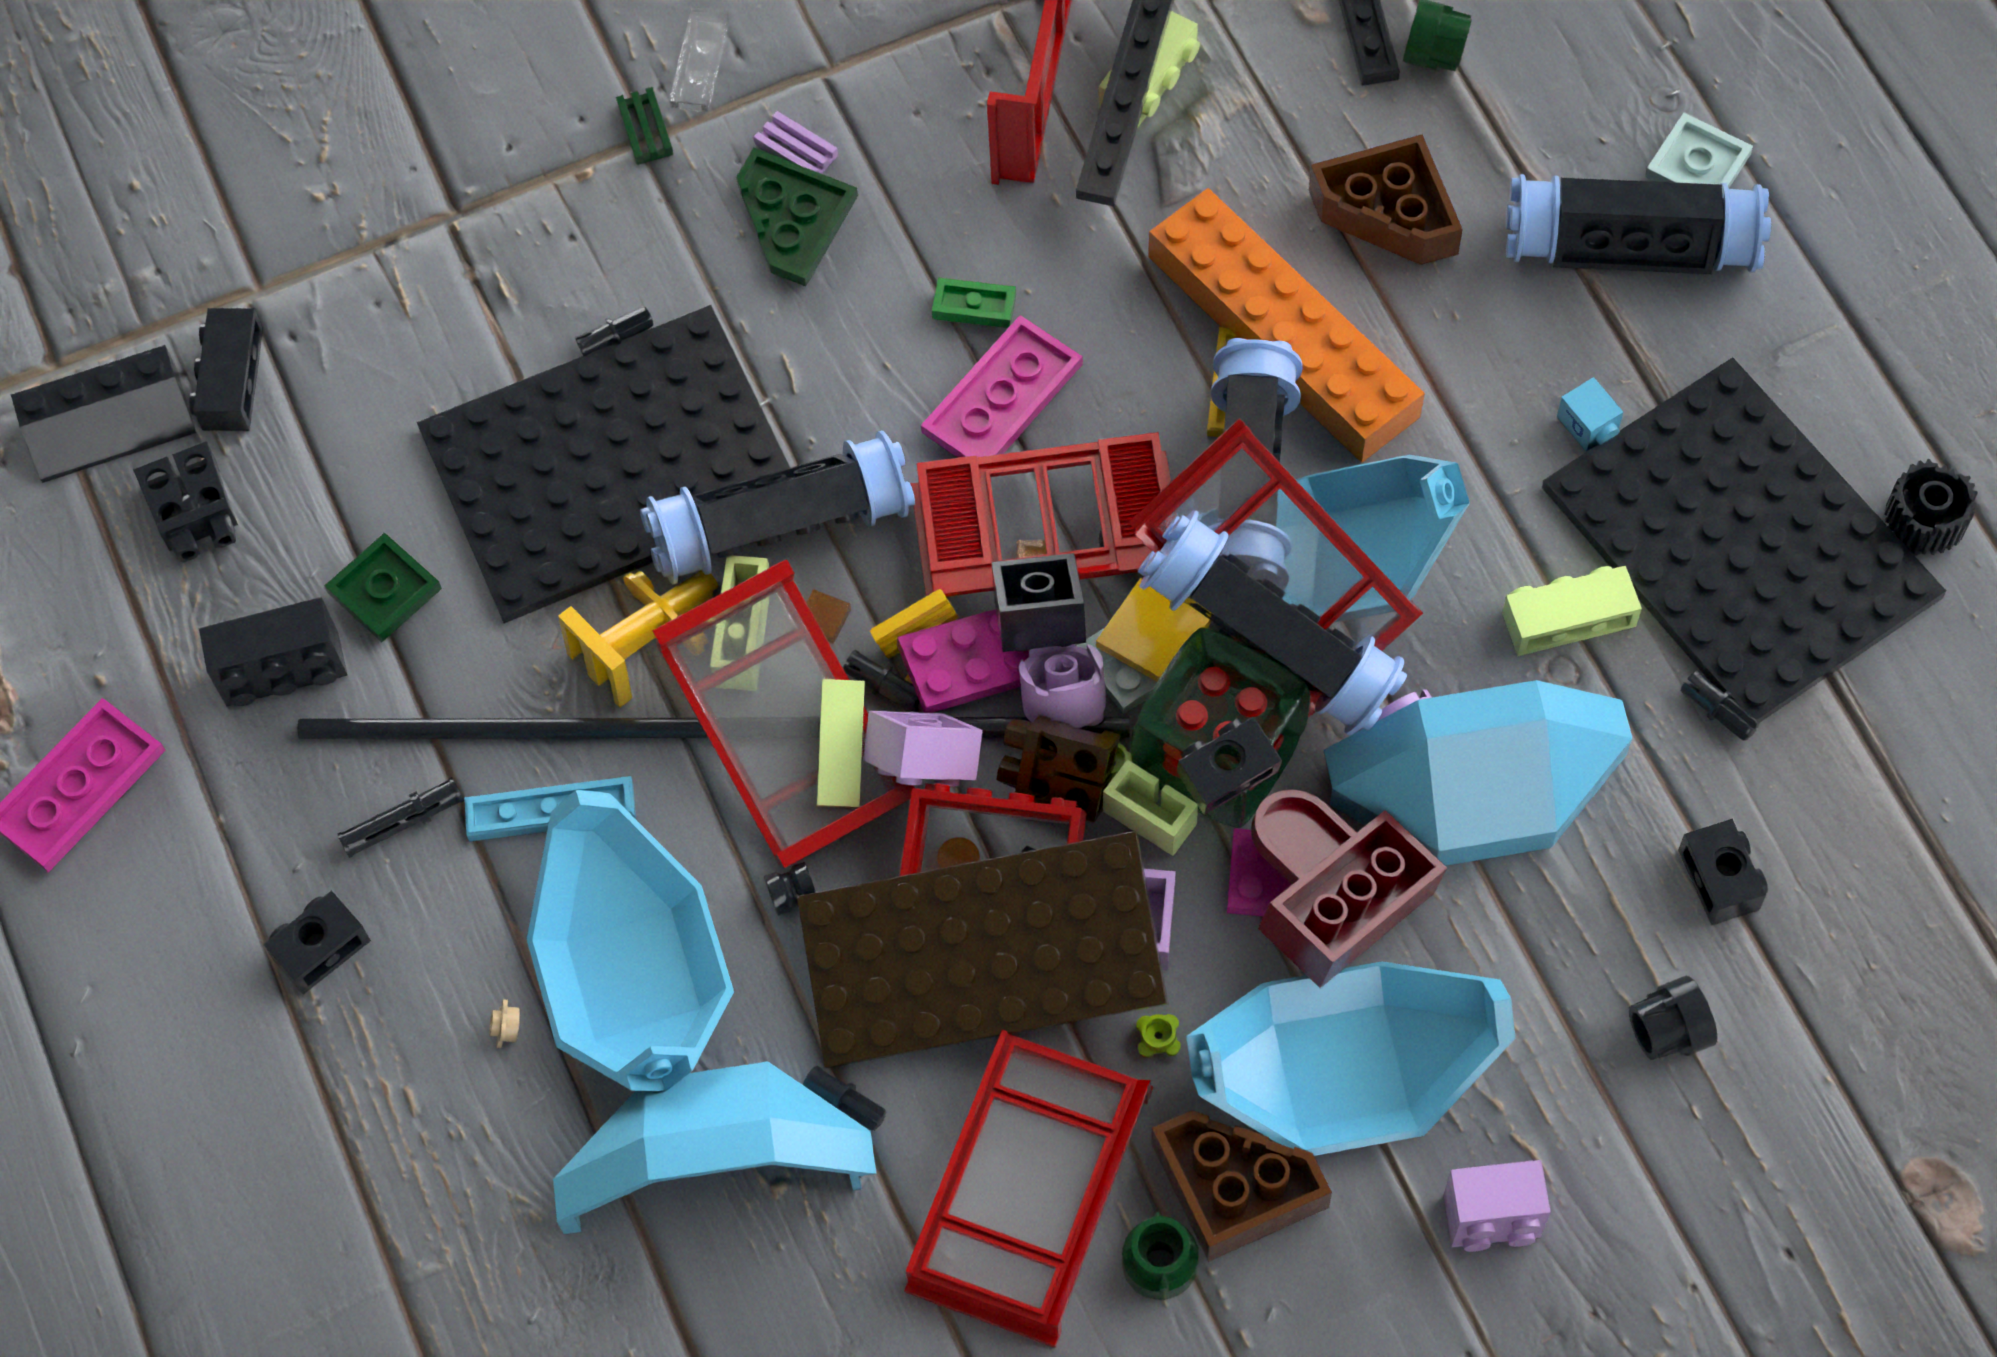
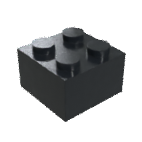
[991,553,1086,652]

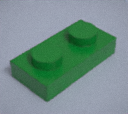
[932,277,1016,328]

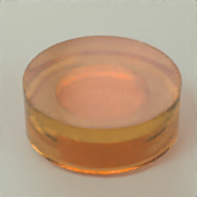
[937,837,980,869]

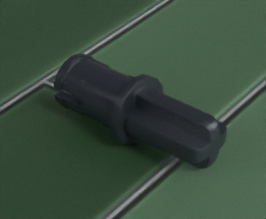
[575,307,654,357]
[843,649,920,711]
[1680,671,1759,741]
[803,1066,886,1131]

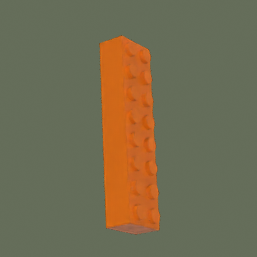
[1148,188,1425,463]

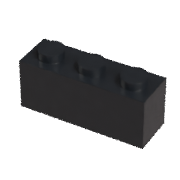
[189,308,263,431]

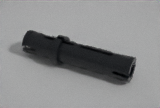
[337,777,464,858]

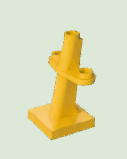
[558,570,718,708]

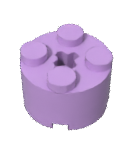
[1019,643,1106,728]

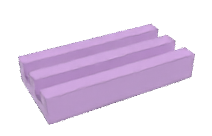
[753,111,838,174]

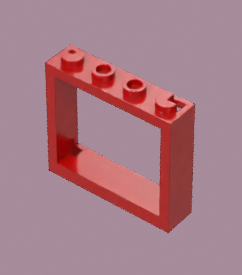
[900,783,1087,876]

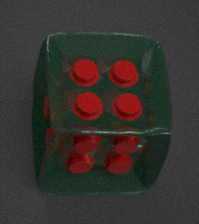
[1131,627,1310,828]

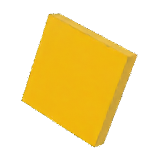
[1096,578,1211,687]

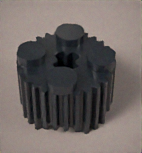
[1884,459,1978,556]

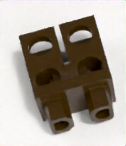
[996,715,1121,823]

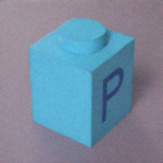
[1557,377,1623,451]

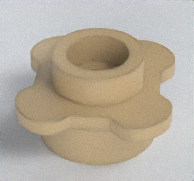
[489,999,520,1048]

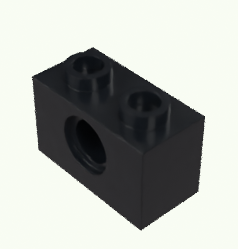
[1177,717,1282,815]
[1678,819,1768,925]
[263,890,371,995]

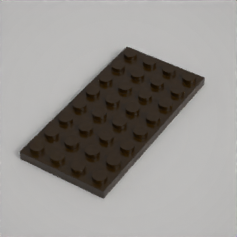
[797,831,1169,1068]

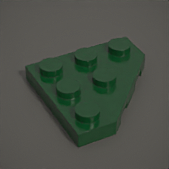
[736,148,858,287]

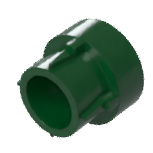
[1402,0,1472,72]
[1122,1212,1199,1300]

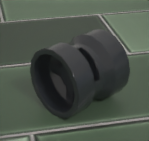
[764,862,816,916]

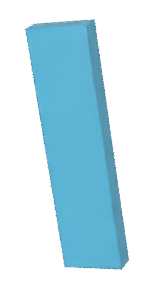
[464,776,636,842]

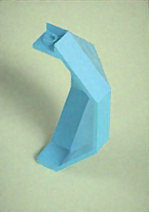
[1197,454,1470,623]
[1324,680,1632,866]
[526,790,734,1091]
[1186,961,1515,1156]
[553,1062,876,1234]

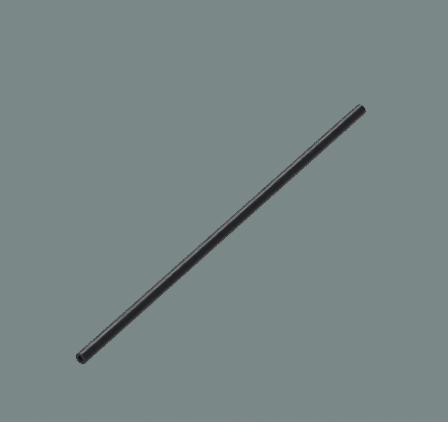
[297,716,1130,739]

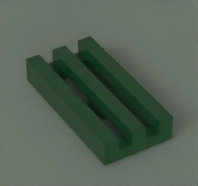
[616,87,674,165]

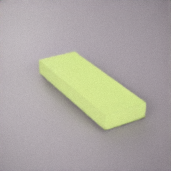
[816,679,865,808]

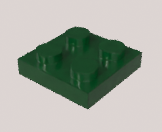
[324,532,442,642]

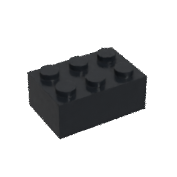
[198,597,348,707]

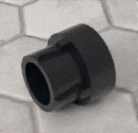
[1629,975,1718,1060]

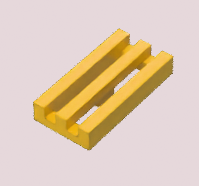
[869,589,959,659]

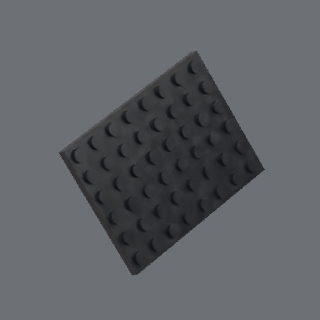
[417,305,790,624]
[1542,357,1946,723]

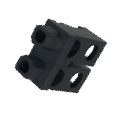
[133,441,238,563]

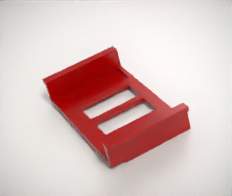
[910,432,1177,597]

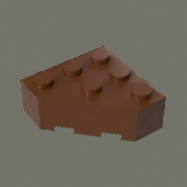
[1308,134,1463,265]
[1151,1110,1332,1262]

